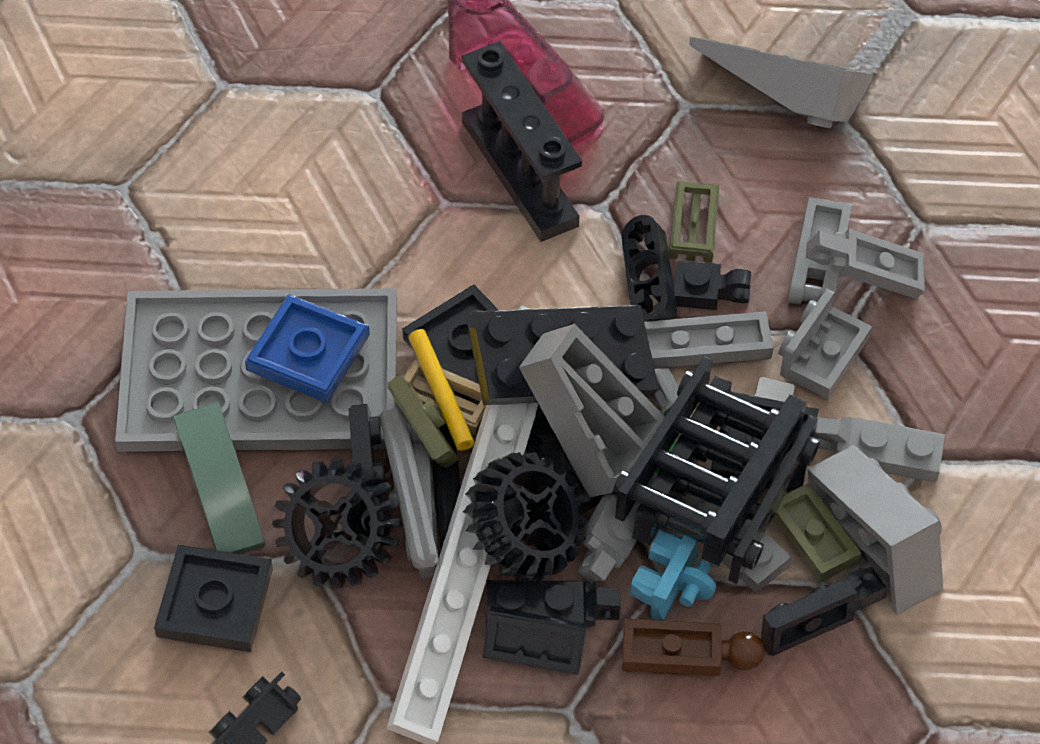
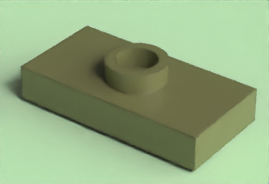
[387,374,459,468]

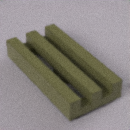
[669,181,720,262]

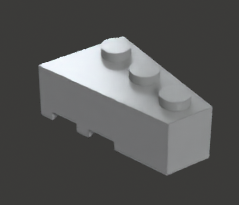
[519,324,665,498]
[807,445,943,615]

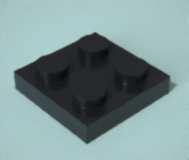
[154,545,273,652]

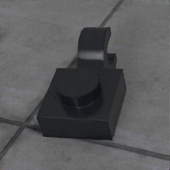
[674,260,751,310]

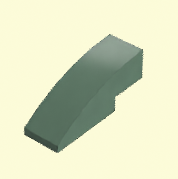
[173,402,265,554]

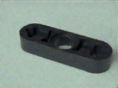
[621,215,677,322]

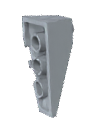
[689,37,873,128]

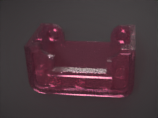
[448,0,604,148]

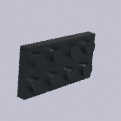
[466,305,659,405]

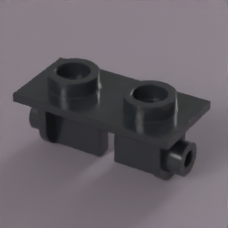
[208,671,301,744]

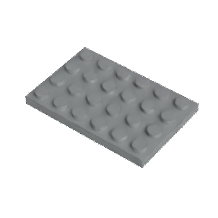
[115,288,397,452]

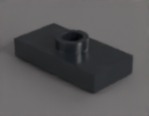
[483,606,588,675]

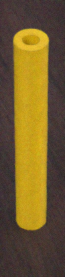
[408,329,475,451]

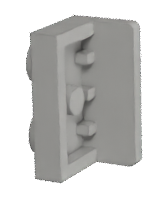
[778,289,873,399]

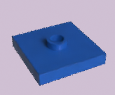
[245,294,370,403]

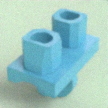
[630,530,717,621]

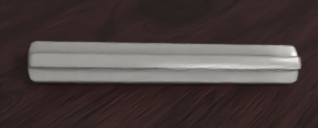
[379,406,439,570]

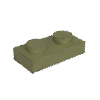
[773,483,862,583]

